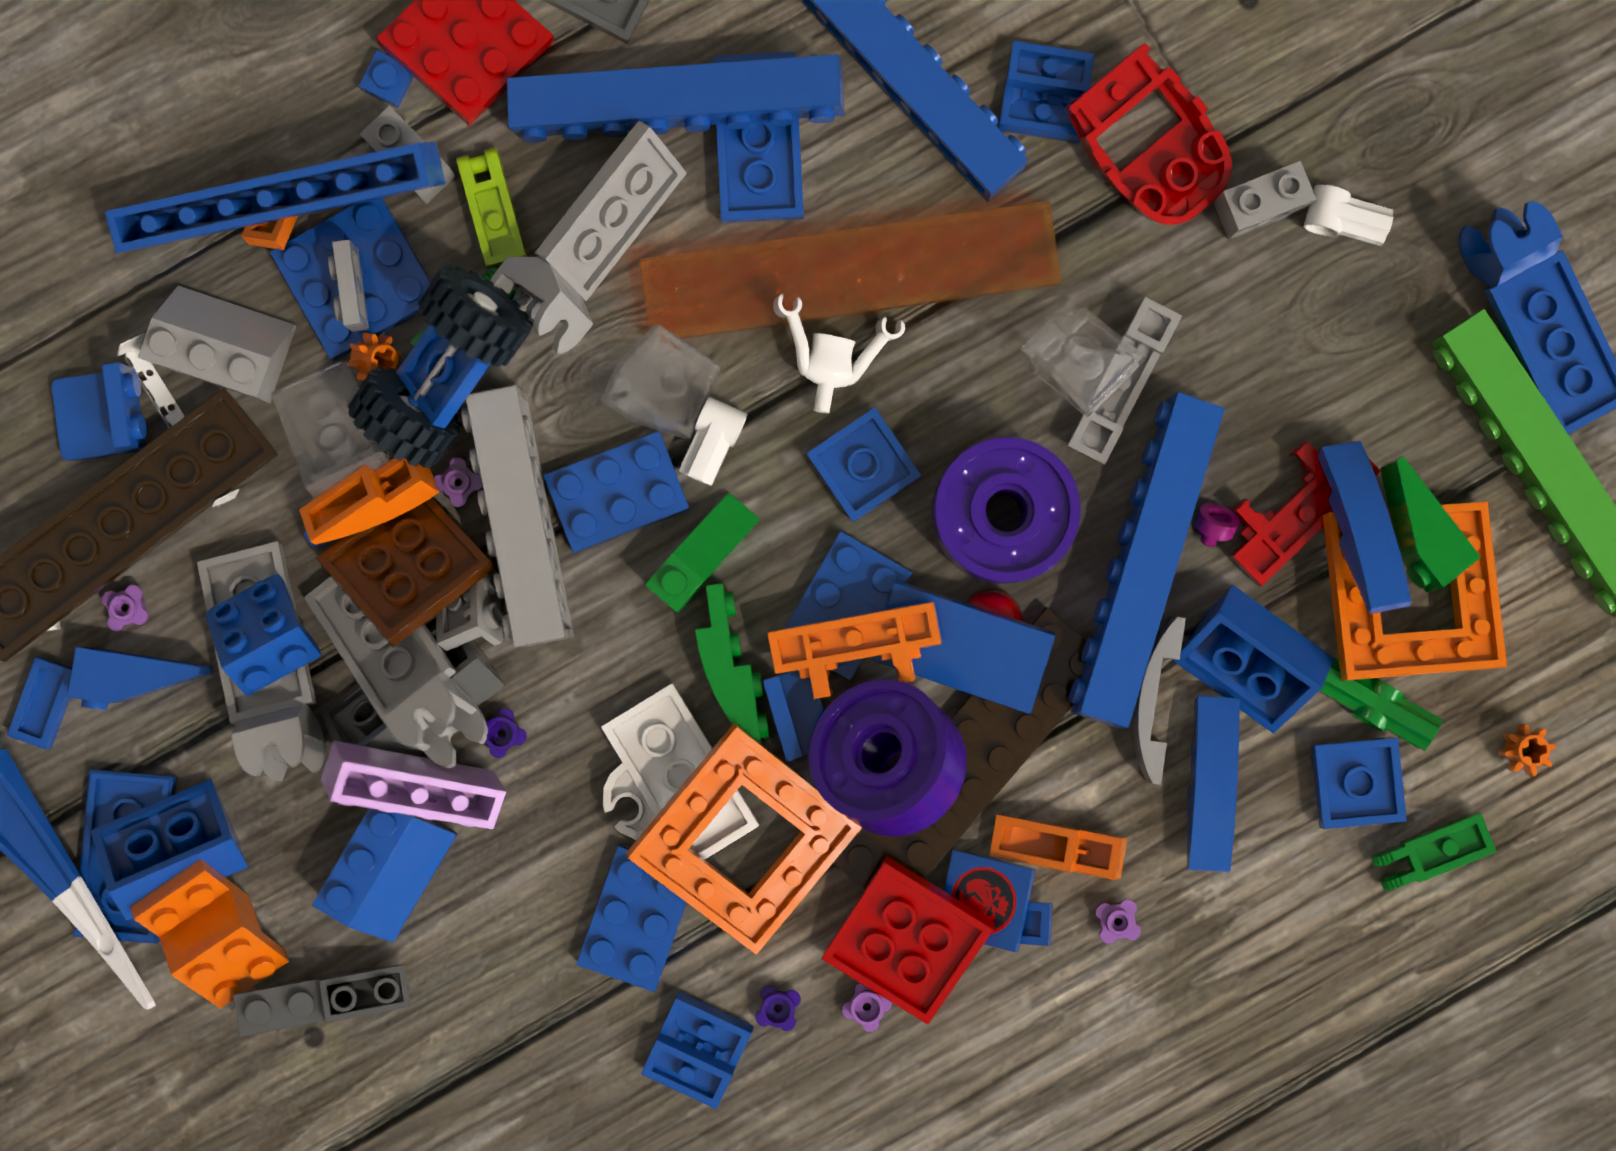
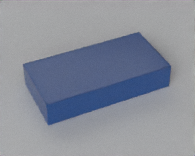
[7,657,72,750]

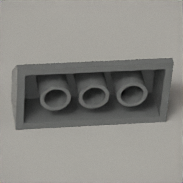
[320,623,505,756]

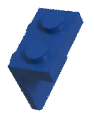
[52,362,147,461]
[206,574,322,696]

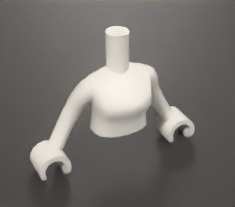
[773,293,905,414]

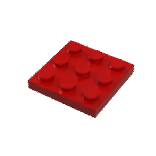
[376,0,554,126]
[821,856,995,1024]

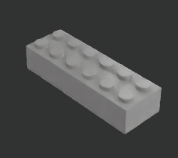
[461,385,575,647]

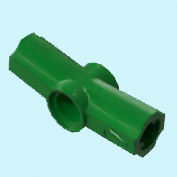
[1318,658,1443,751]

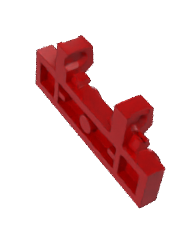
[1230,441,1381,586]

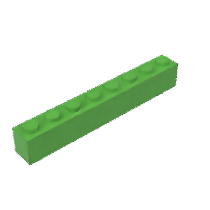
[1430,309,1616,617]

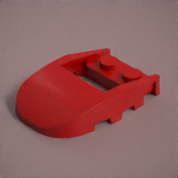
[1064,43,1232,225]

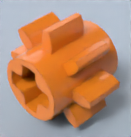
[347,332,402,382]
[1498,724,1557,776]

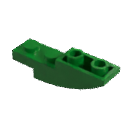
[695,583,769,744]

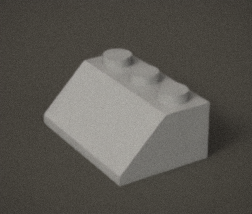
[138,286,297,403]

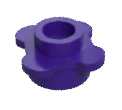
[485,708,527,758]
[755,985,801,1031]

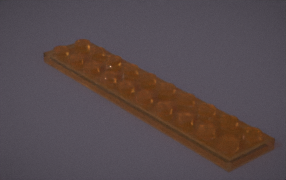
[639,201,1062,343]

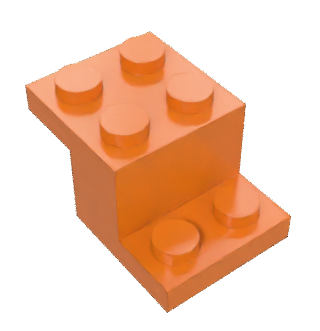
[130,859,290,1009]

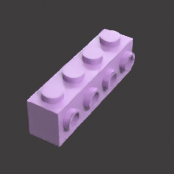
[321,740,506,829]

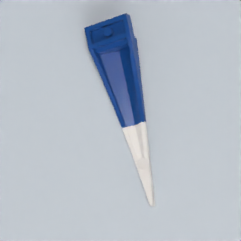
[0,748,156,1010]

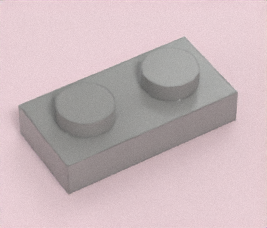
[328,240,369,332]

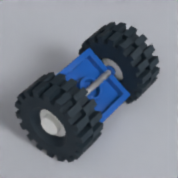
[347,264,533,468]

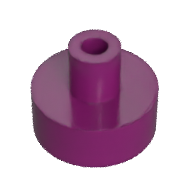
[1194,503,1240,547]

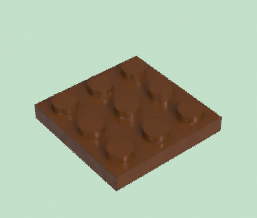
[316,498,494,648]

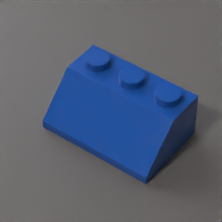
[1173,584,1334,734]
[90,779,248,920]
[311,808,458,942]

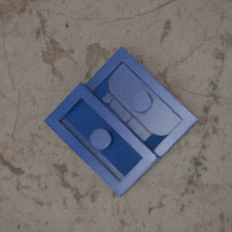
[998,40,1095,143]
[641,991,754,1109]

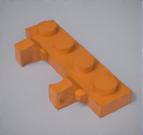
[768,601,942,699]

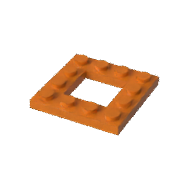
[1323,502,1507,681]
[626,723,862,955]

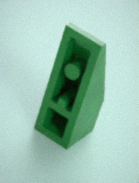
[1380,456,1481,592]
[645,493,760,613]

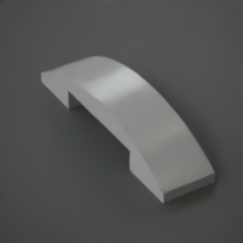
[1067,297,1182,465]
[1132,617,1186,785]

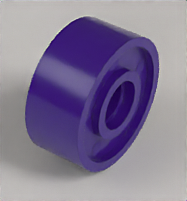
[931,437,1080,584]
[809,679,967,836]

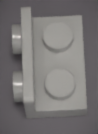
[436,569,503,651]

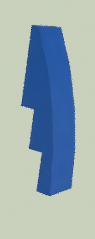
[1318,441,1412,614]
[1187,696,1240,873]

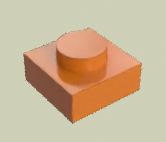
[241,216,298,250]

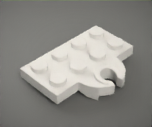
[601,683,760,860]

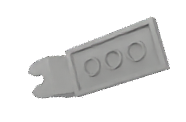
[490,121,687,353]
[197,541,325,782]
[304,577,488,768]

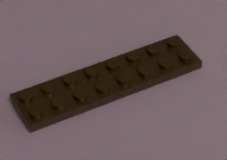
[0,388,278,662]
[833,608,1086,889]

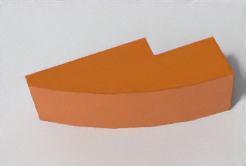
[299,458,440,545]
[989,814,1128,880]

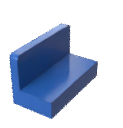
[763,670,824,761]

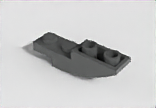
[233,964,411,1037]

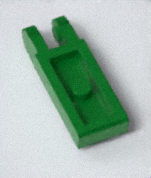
[1371,812,1497,891]

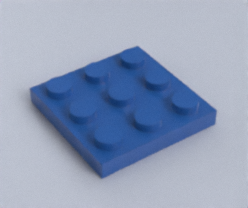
[270,198,431,361]

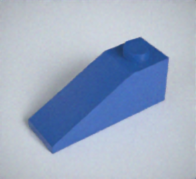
[67,647,212,710]

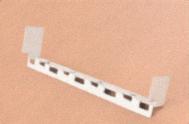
[117,333,239,507]

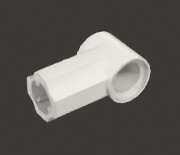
[1303,185,1394,246]
[679,397,748,486]

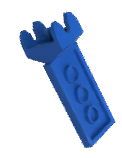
[1459,202,1616,434]

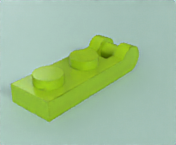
[456,147,528,269]

